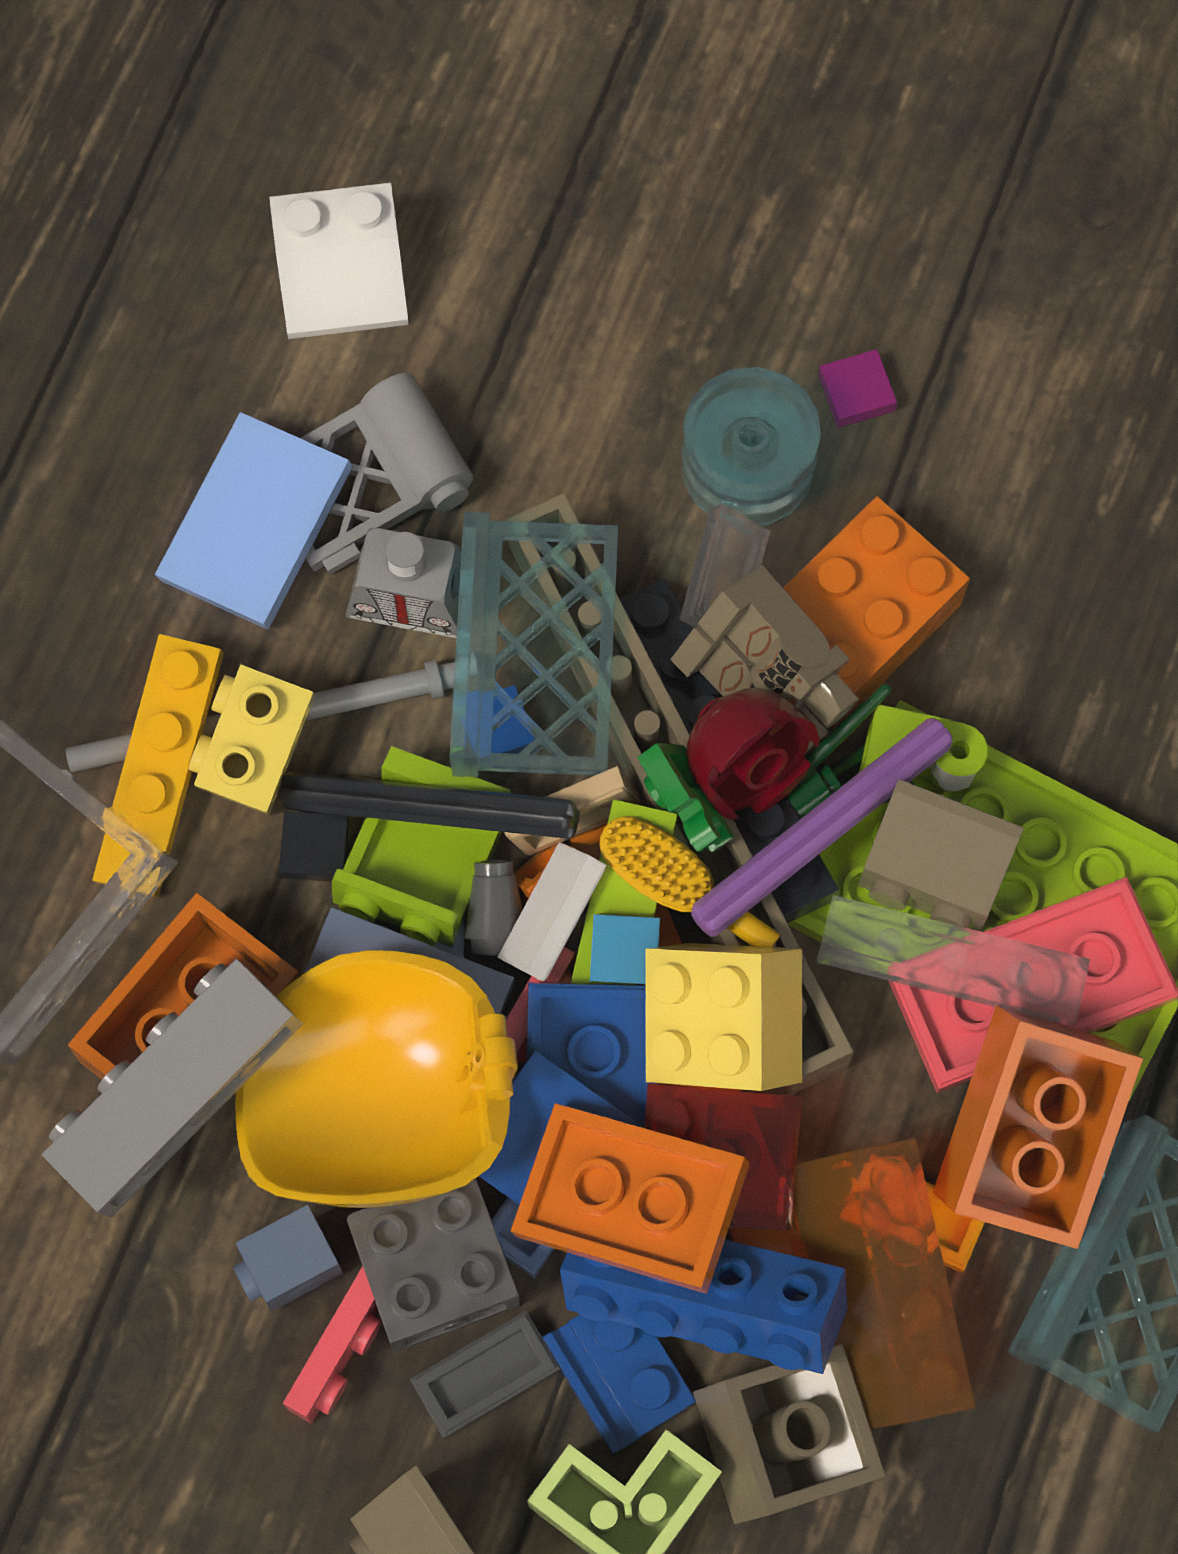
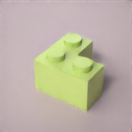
[528,1430,722,1554]

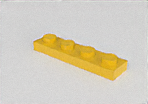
[92,634,224,898]

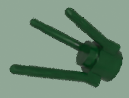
[787,683,916,819]

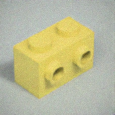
[188,665,315,815]

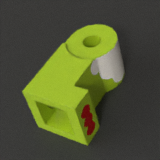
[860,704,988,792]

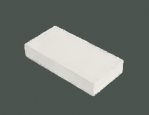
[497,842,606,982]

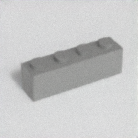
[41,959,304,1217]

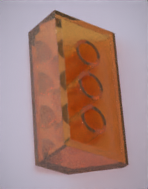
[774,1138,976,1429]

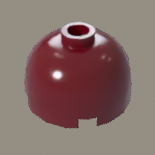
[686,688,820,820]

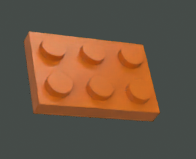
[511,1103,750,1294]

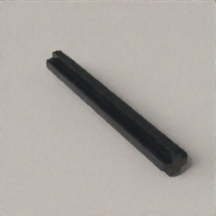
[278,772,580,839]

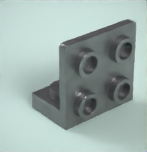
[347,1178,520,1353]

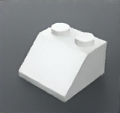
[269,183,409,339]

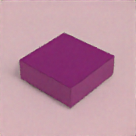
[818,349,897,428]

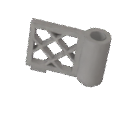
[300,373,473,575]

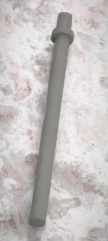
[65,658,479,773]

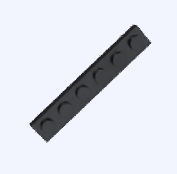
[619,578,839,923]

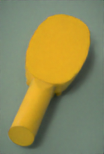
[600,817,781,947]

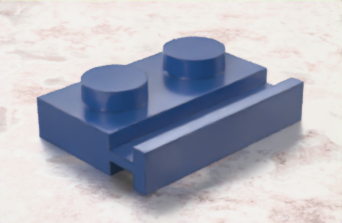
[542,1315,696,1456]

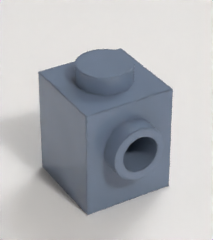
[232,1204,343,1312]

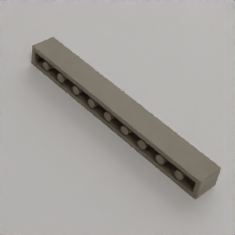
[507,493,853,1096]

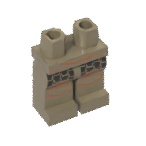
[670,565,859,757]

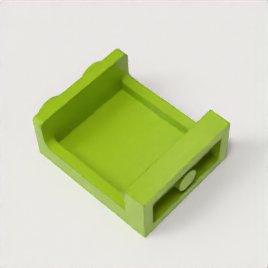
[332,746,511,948]

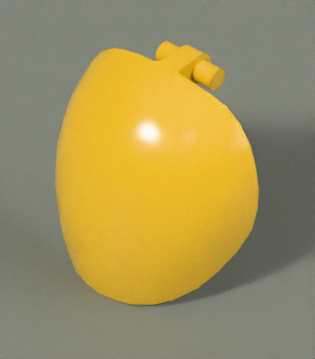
[235,950,517,1208]

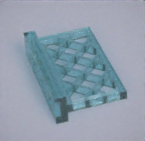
[449,512,618,777]
[1007,1115,1178,1433]

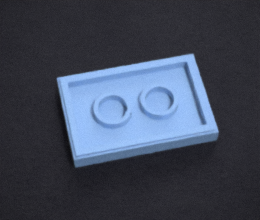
[155,412,353,630]

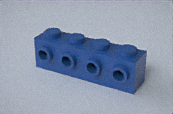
[560,1240,848,1374]

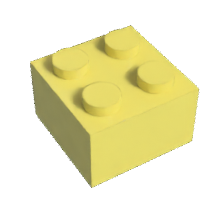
[645,943,802,1091]

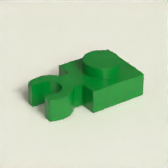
[637,743,734,852]

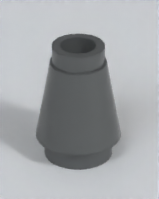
[464,859,523,955]

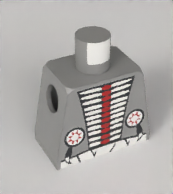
[346,528,475,639]

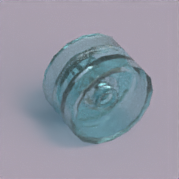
[681,367,821,527]

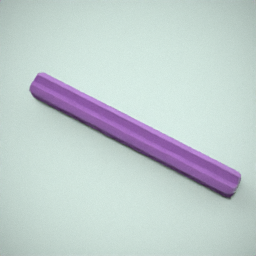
[691,718,953,937]

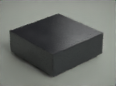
[278,811,349,882]

